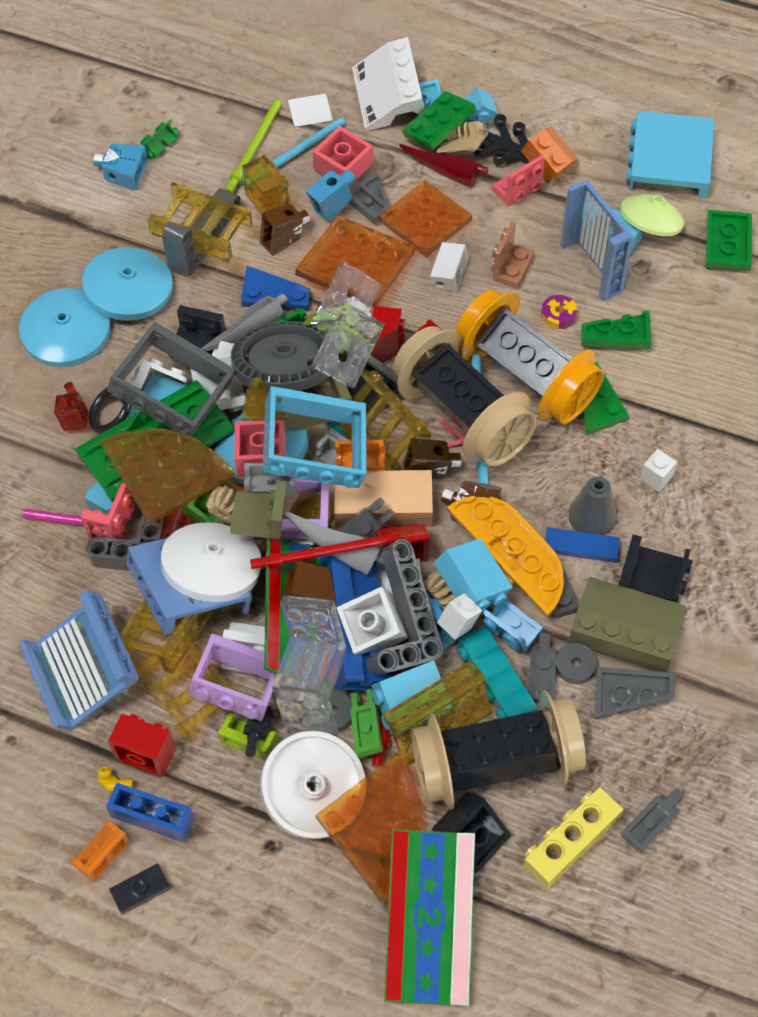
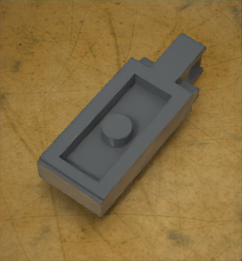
[528,633,557,703]
[620,788,684,854]

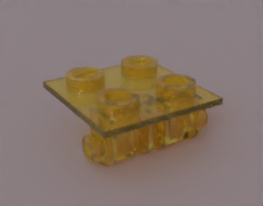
[241,377,294,421]

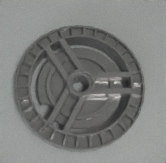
[231,321,338,393]

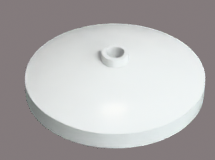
[160,523,261,602]
[260,731,366,839]

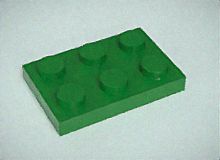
[402,91,476,150]
[705,210,752,271]

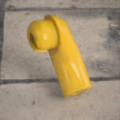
[97,766,134,794]

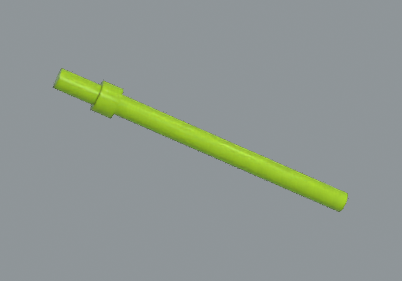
[225,100,282,193]

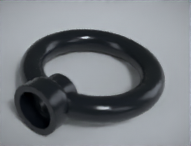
[88,386,135,434]

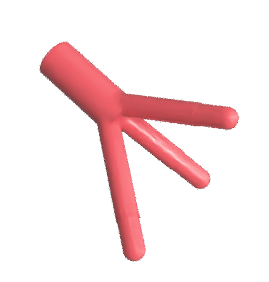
[439,418,466,448]

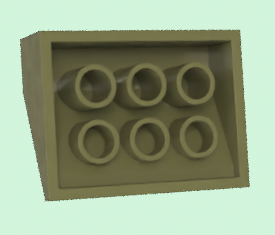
[569,577,686,672]

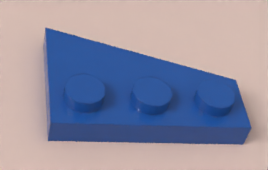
[241,266,311,311]

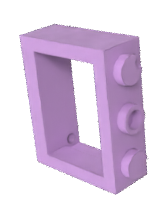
[254,478,330,539]
[188,634,279,721]

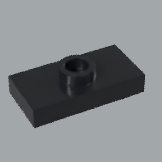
[109,863,171,915]

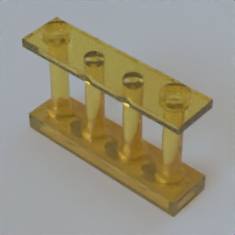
[147,182,253,263]
[337,369,432,471]
[119,597,215,674]
[130,625,236,742]

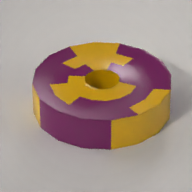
[541,295,578,329]

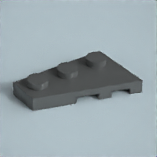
[594,667,675,719]

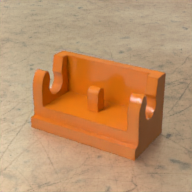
[335,440,386,471]
[70,819,129,882]

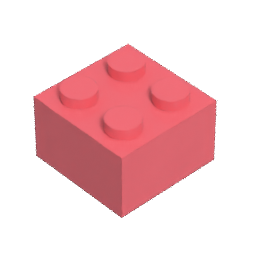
[312,126,373,187]
[234,419,286,478]

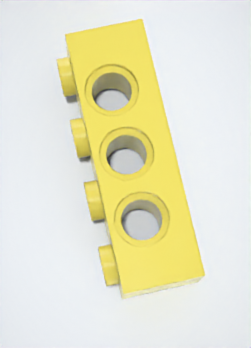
[524,787,624,890]

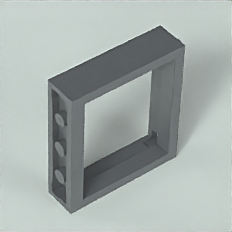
[107,321,235,439]

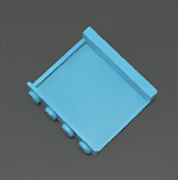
[626,111,714,198]

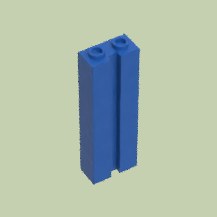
[320,555,392,692]

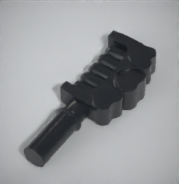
[243,706,274,757]

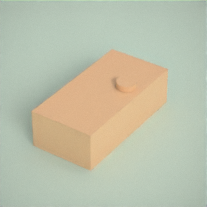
[334,470,433,528]

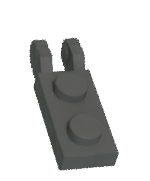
[336,497,395,539]

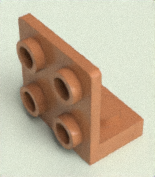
[491,221,534,289]

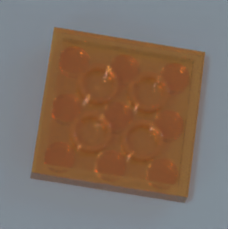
[380,180,472,258]

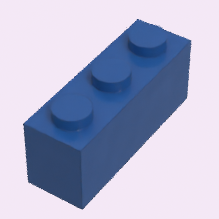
[106,783,195,842]

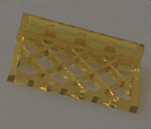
[382,661,492,767]

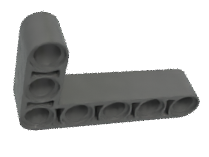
[162,188,241,277]
[86,500,172,571]
[367,539,443,676]

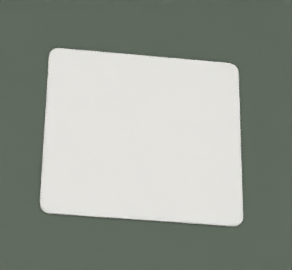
[288,94,333,127]

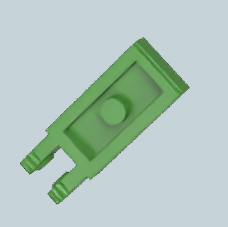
[350,689,383,758]

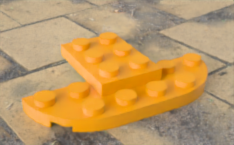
[447,496,564,617]

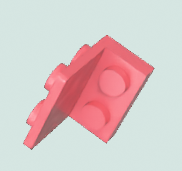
[492,155,545,207]
[81,483,135,540]

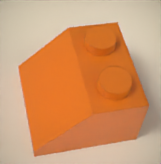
[521,127,579,183]

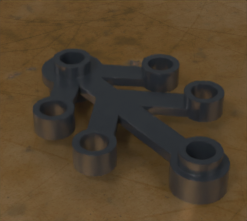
[463,114,529,165]

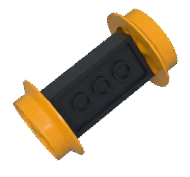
[455,289,604,424]

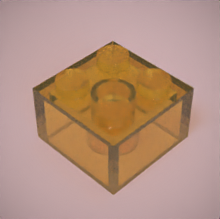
[242,155,290,215]

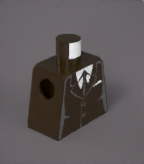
[403,438,461,480]

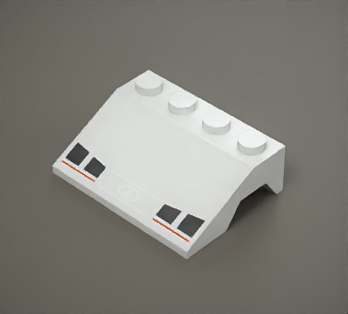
[352,37,425,131]

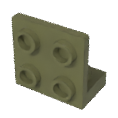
[230,480,287,539]

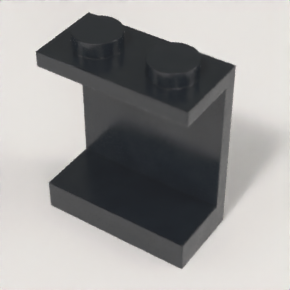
[619,534,693,602]

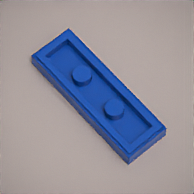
[545,527,620,563]

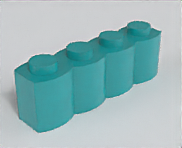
[456,625,537,719]

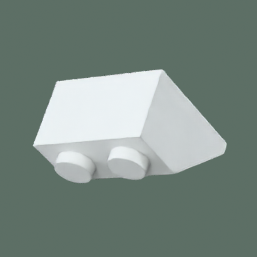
[336,587,409,655]

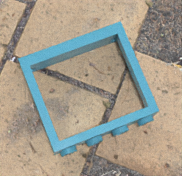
[263,386,366,488]

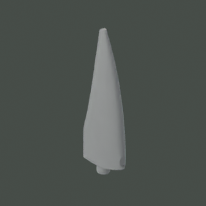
[201,293,287,351]
[284,511,384,575]

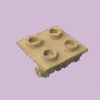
[437,121,488,154]

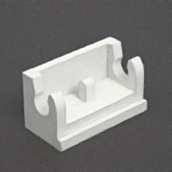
[430,242,469,293]

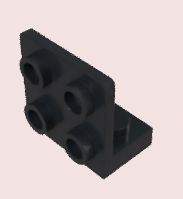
[169,305,226,358]

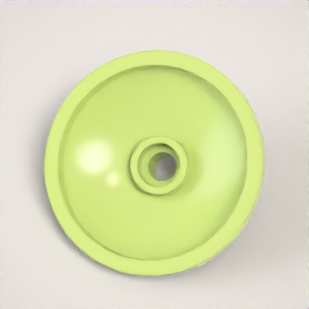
[620,194,684,236]

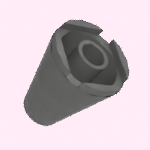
[569,477,617,535]

